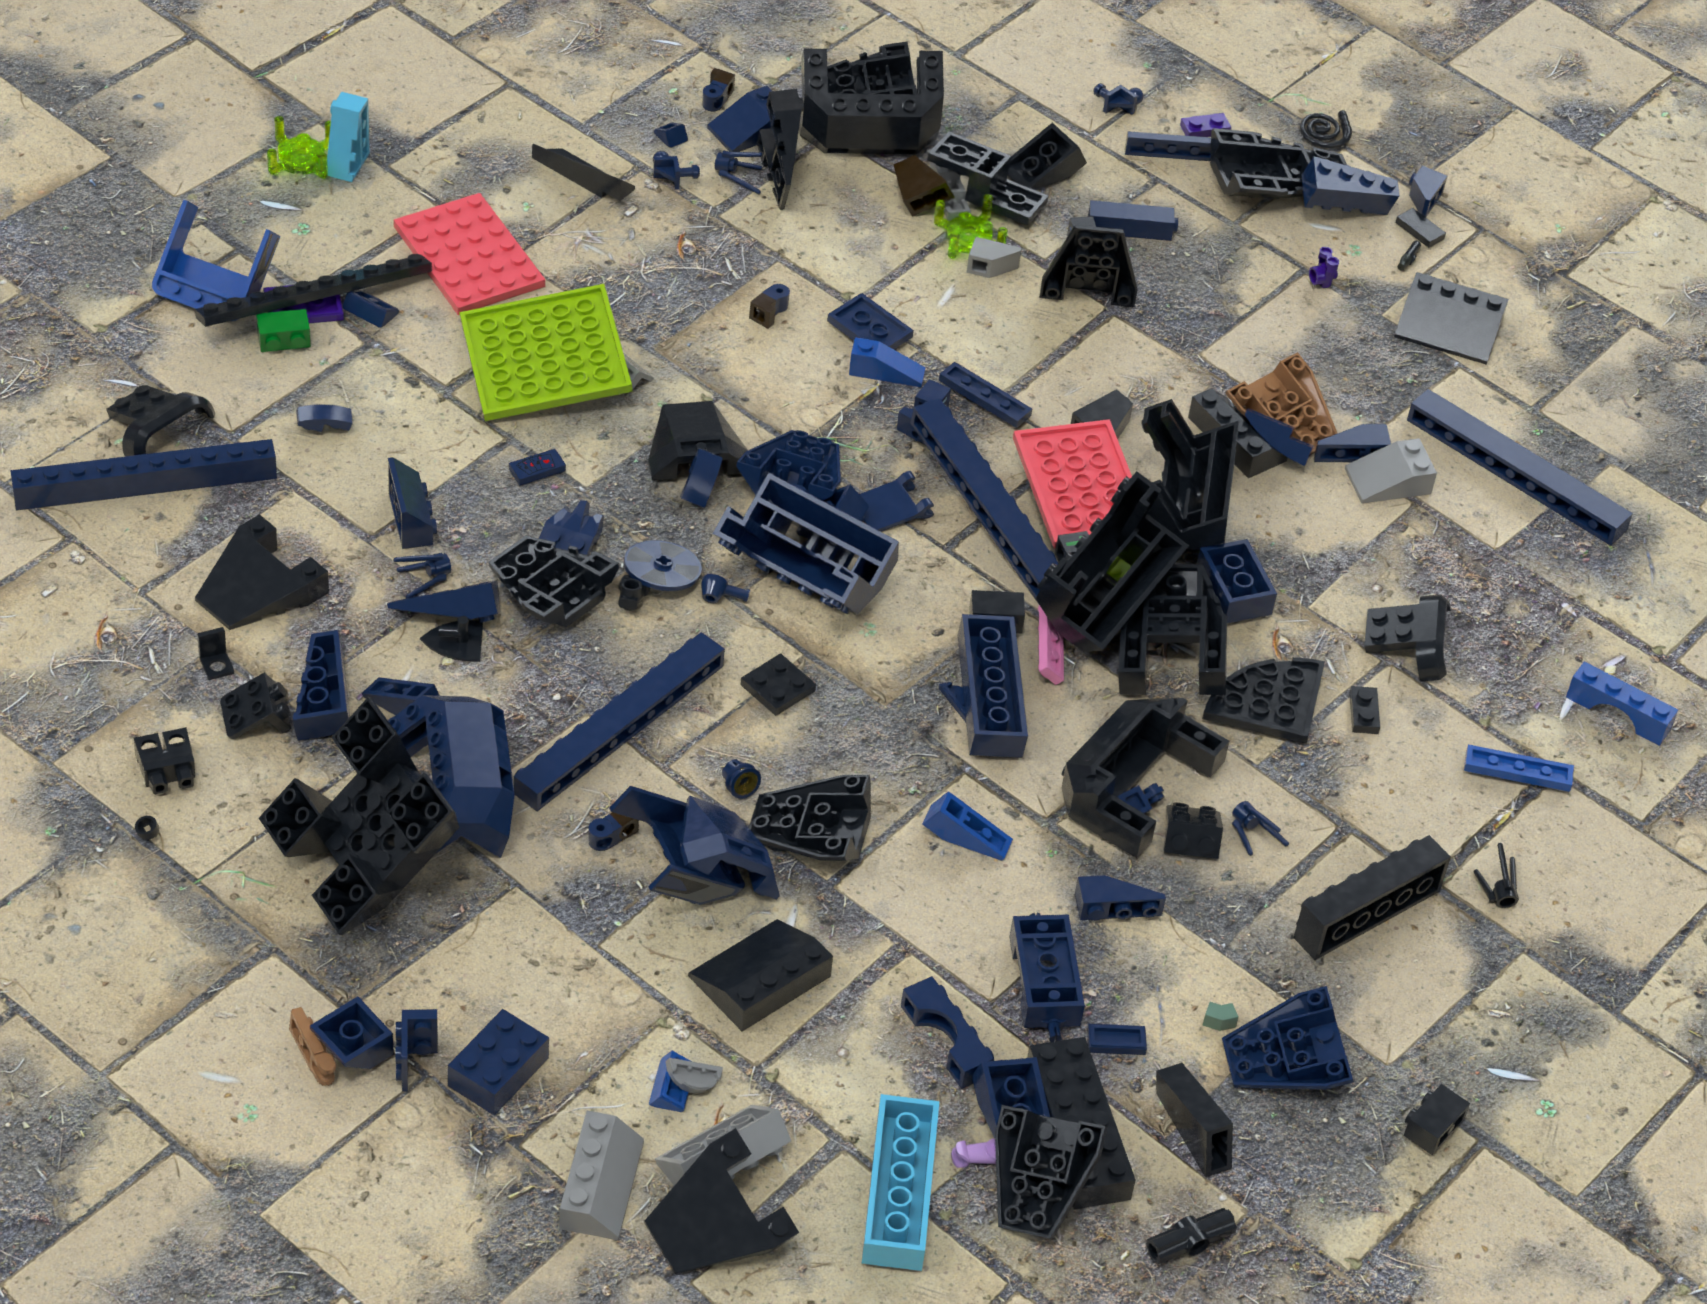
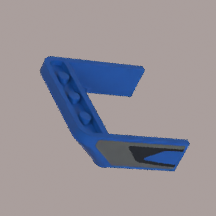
[152,199,281,321]

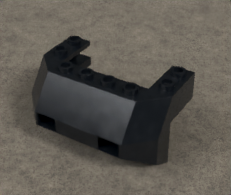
[799,48,944,154]
[1141,399,1239,550]
[1036,471,1189,652]

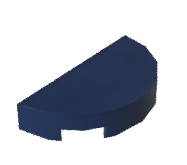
[939,682,966,723]

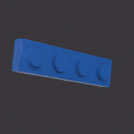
[1464,744,1574,792]

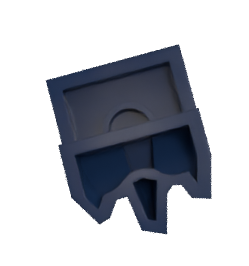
[539,500,604,555]

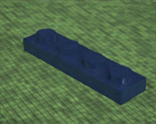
[1125,131,1211,161]
[939,362,1033,428]

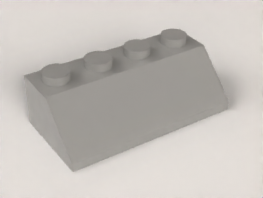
[655,1105,791,1185]
[559,1110,644,1240]

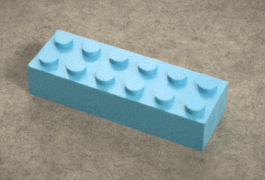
[861,1094,940,1271]

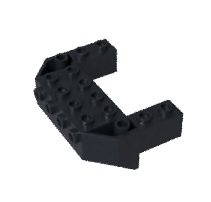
[1061,698,1230,858]

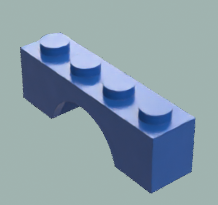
[1566,661,1678,746]

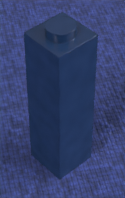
[1088,200,1178,241]

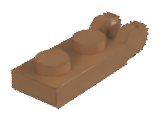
[289,1007,336,1086]

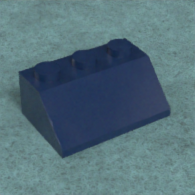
[388,457,437,549]

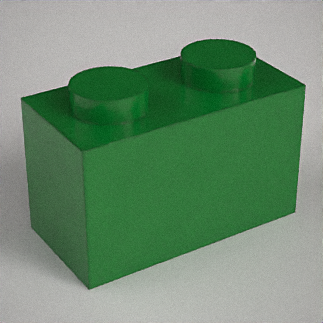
[256,309,311,352]

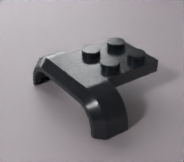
[106,385,215,457]
[1364,594,1451,682]

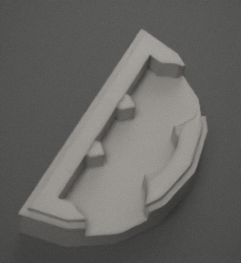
[666,1058,723,1093]

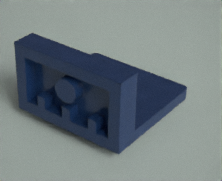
[395,1009,438,1092]

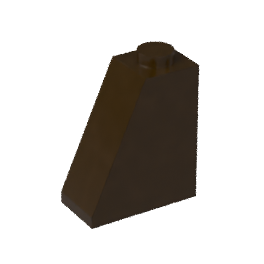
[893,155,955,217]

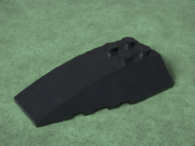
[1210,128,1347,198]

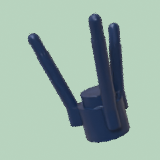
[715,150,762,194]
[393,553,452,598]
[1232,801,1289,856]

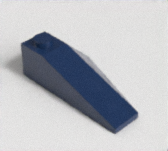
[387,580,500,622]

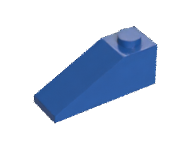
[849,337,926,387]
[922,791,1013,861]

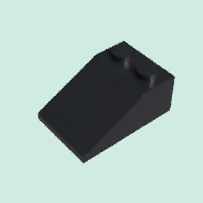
[1008,122,1087,190]

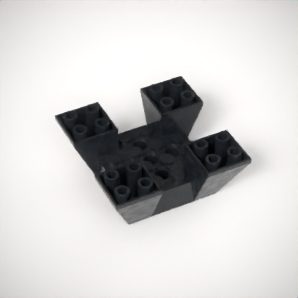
[259,697,460,936]

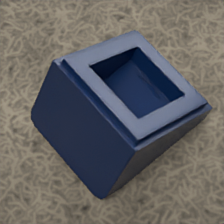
[653,122,688,148]

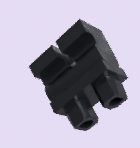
[134,727,195,795]

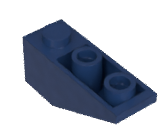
[1074,875,1166,921]

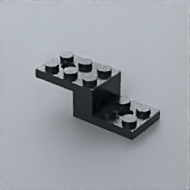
[927,131,1049,225]

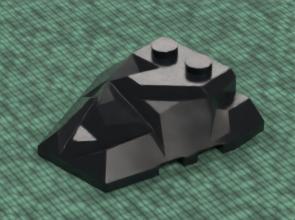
[827,41,917,95]
[489,535,619,627]

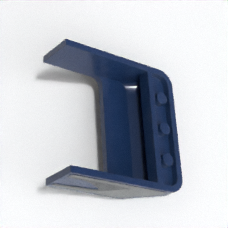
[609,786,745,905]

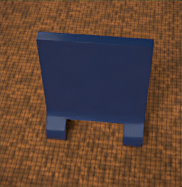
[859,471,934,532]

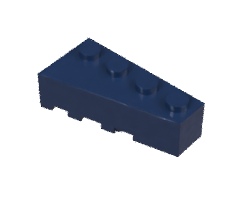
[1302,156,1400,215]
[292,630,350,741]

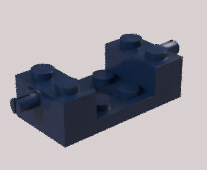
[1009,913,1085,1042]

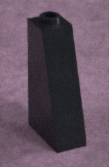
[1156,1063,1233,1177]

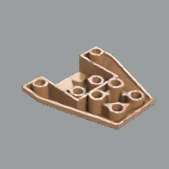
[1225,352,1337,455]

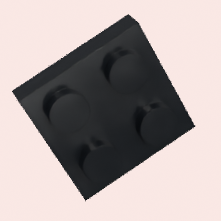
[740,653,816,716]

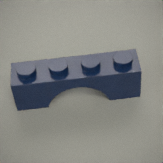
[901,976,994,1089]

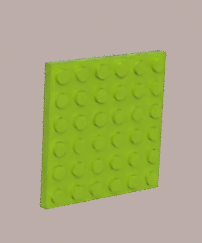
[459,284,633,421]

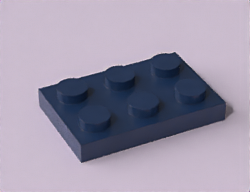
[827,293,914,349]

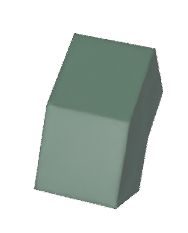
[1203,1002,1239,1031]

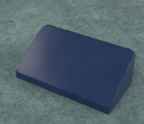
[343,289,399,328]

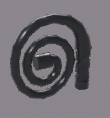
[1300,110,1352,148]

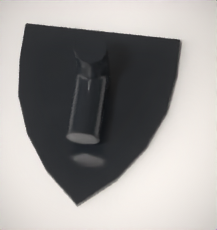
[420,616,483,662]

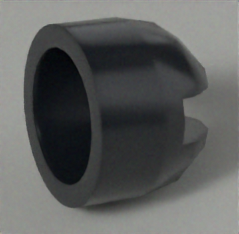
[135,816,159,841]

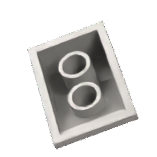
[1345,438,1437,504]

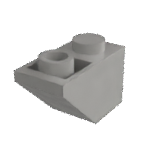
[966,237,1022,278]

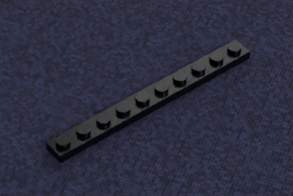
[195,254,432,327]

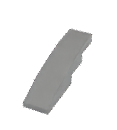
[927,149,971,221]

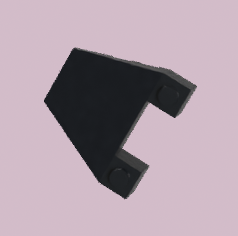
[757,89,804,210]
[195,514,329,630]
[644,1128,799,1274]

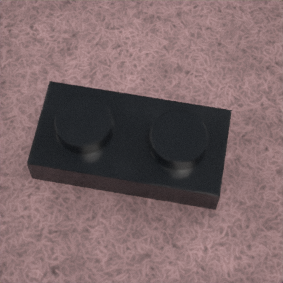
[1349,686,1380,734]

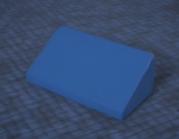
[649,1050,690,1112]

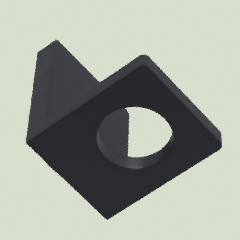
[197,627,234,680]

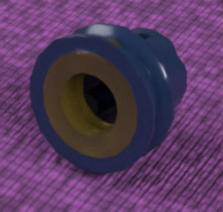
[722,759,762,799]

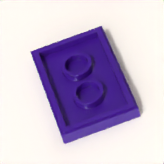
[263,285,344,324]

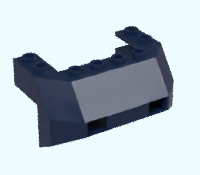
[713,473,899,615]
[388,695,515,858]

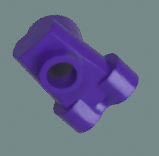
[1309,247,1339,288]

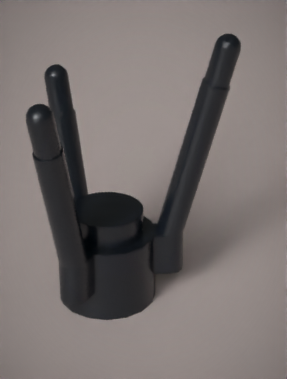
[1473,843,1519,908]

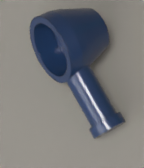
[701,574,750,603]

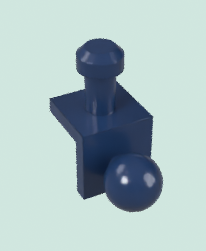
[1093,83,1144,115]
[653,151,700,190]

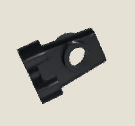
[618,575,651,611]

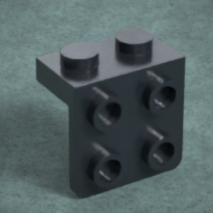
[220,672,291,739]
[1163,802,1223,859]

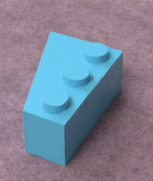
[325,92,370,182]

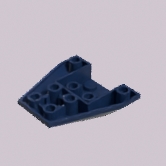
[736,430,841,501]
[680,796,780,900]
[1222,986,1354,1090]

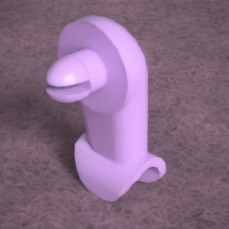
[951,1138,996,1168]

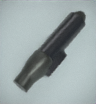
[1397,241,1421,270]

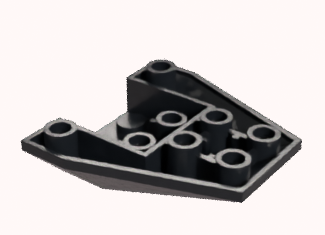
[1039,225,1138,307]
[648,401,748,480]
[749,775,871,861]
[995,1105,1108,1240]

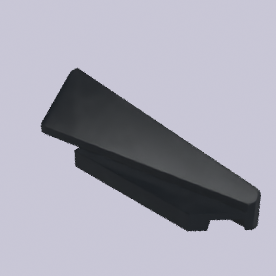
[532,144,635,201]

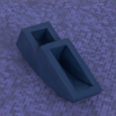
[1245,408,1314,466]

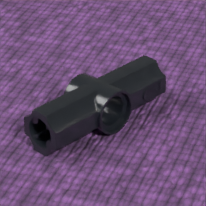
[1146,1208,1237,1264]

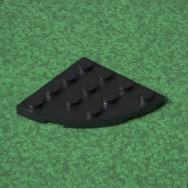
[1202,657,1325,744]

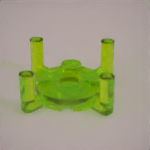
[267,116,331,179]
[934,194,1008,259]

